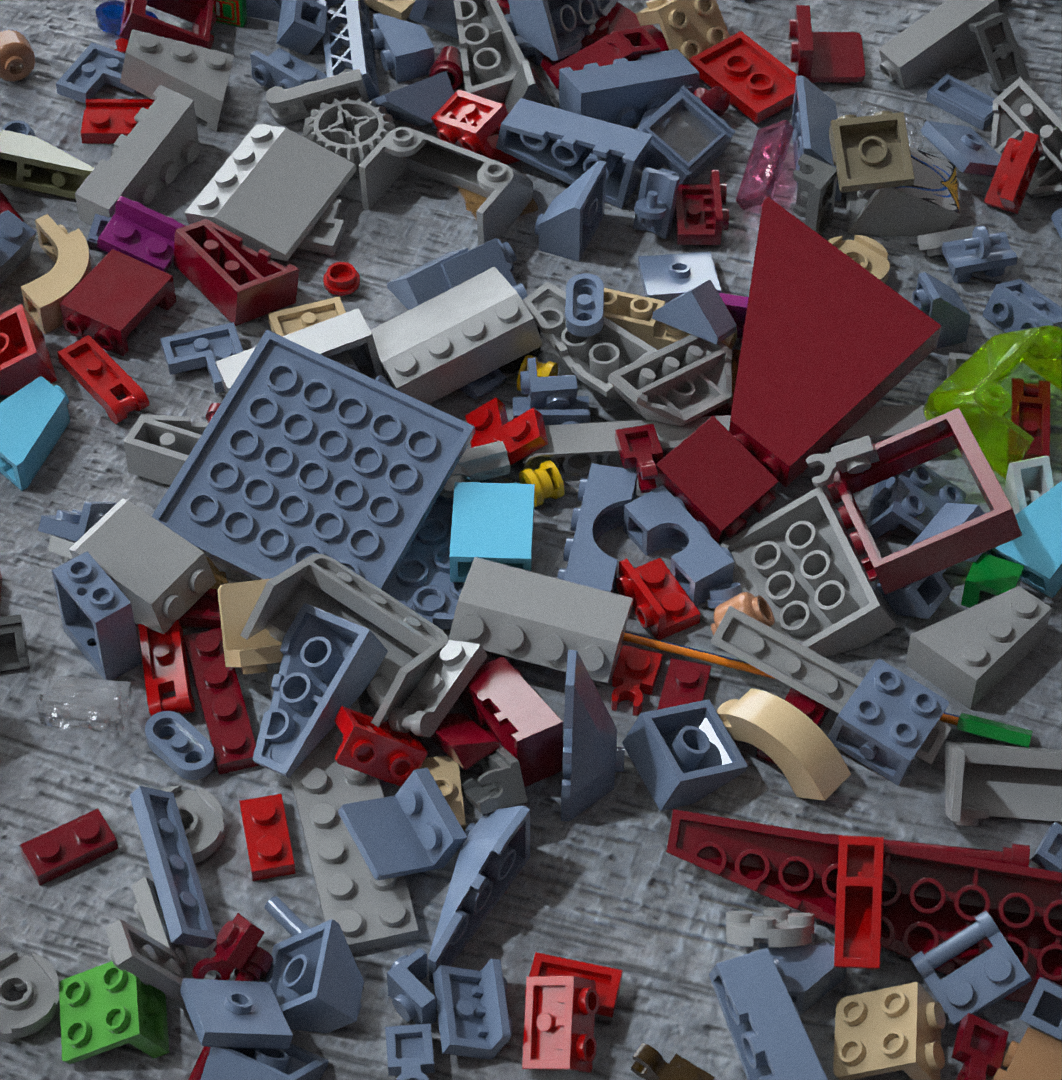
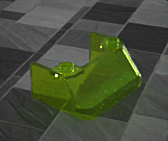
[923,325,1062,479]

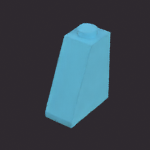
[0,376,70,491]

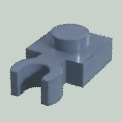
[385,1023,434,1080]

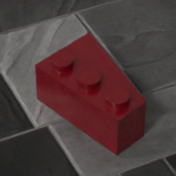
[173,219,299,326]
[459,657,564,787]

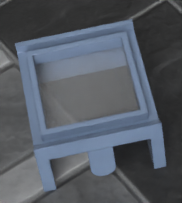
[634,86,736,184]

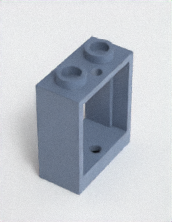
[52,551,142,683]

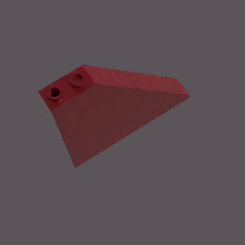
[729,197,942,487]

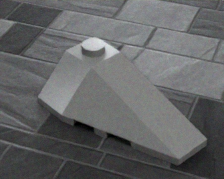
[523,281,658,401]

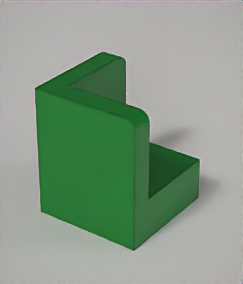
[961,553,1024,608]

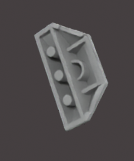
[991,77,1062,198]
[608,334,732,426]

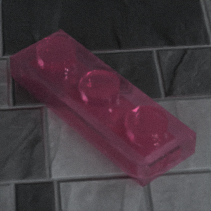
[736,119,794,210]

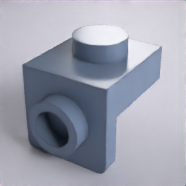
[520,358,577,410]
[387,948,437,1024]

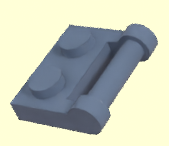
[910,911,1032,1029]

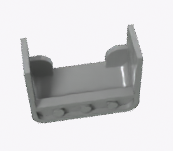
[359,127,533,246]
[240,554,448,727]
[945,742,1062,826]

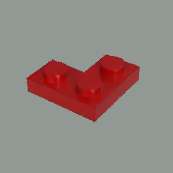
[465,397,549,465]

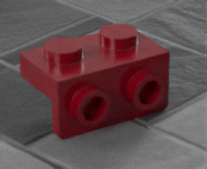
[674,170,729,245]

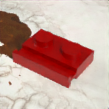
[81,99,155,144]

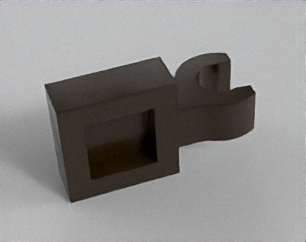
[631,1043,715,1080]

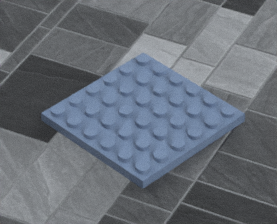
[152,330,475,591]

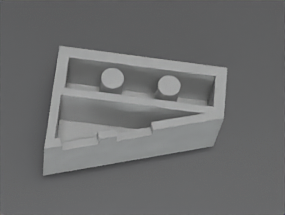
[120,29,234,131]
[124,414,209,485]
[905,586,1052,710]

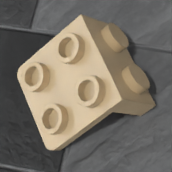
[636,0,730,61]
[218,578,283,674]
[833,982,946,1080]

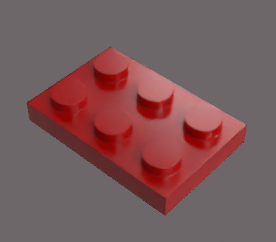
[689,31,798,124]

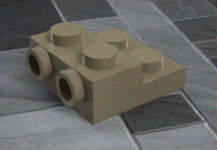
[829,111,915,193]

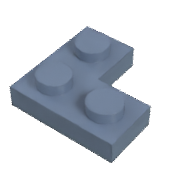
[56,43,136,103]
[160,322,243,393]

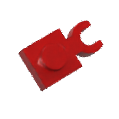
[611,645,663,716]

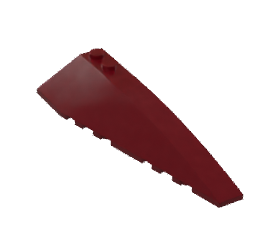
[666,809,1062,1004]

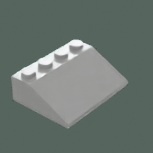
[185,124,357,261]
[370,266,543,404]
[720,487,898,657]

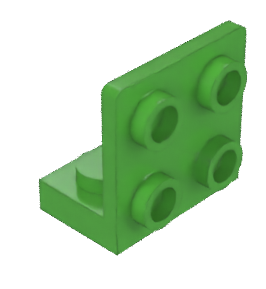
[59,961,170,1064]

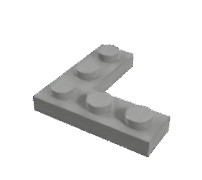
[105,876,195,1004]

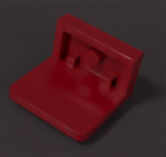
[788,5,866,83]

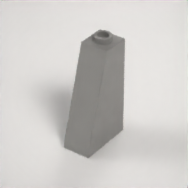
[879,0,1000,89]

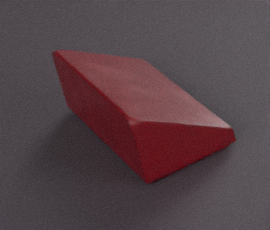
[430,713,499,770]

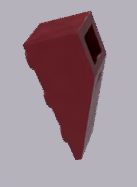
[547,27,661,86]

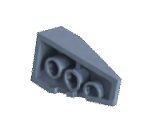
[508,0,618,61]
[252,603,388,778]
[561,650,625,821]
[428,805,530,984]

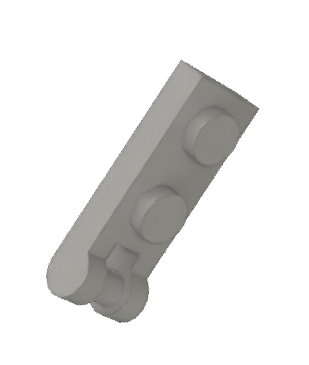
[266,69,369,124]
[389,640,488,737]

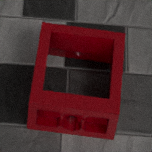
[120,0,217,49]

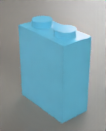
[449,482,535,582]

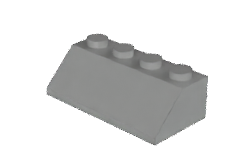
[448,557,633,683]

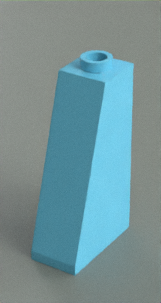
[985,481,1062,598]

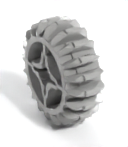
[302,97,395,178]

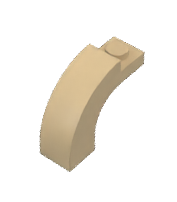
[21,214,92,334]
[717,688,851,801]

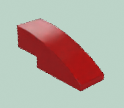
[834,835,884,970]

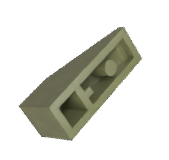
[0,129,94,199]

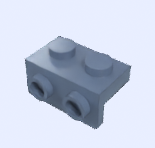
[433,959,513,1060]

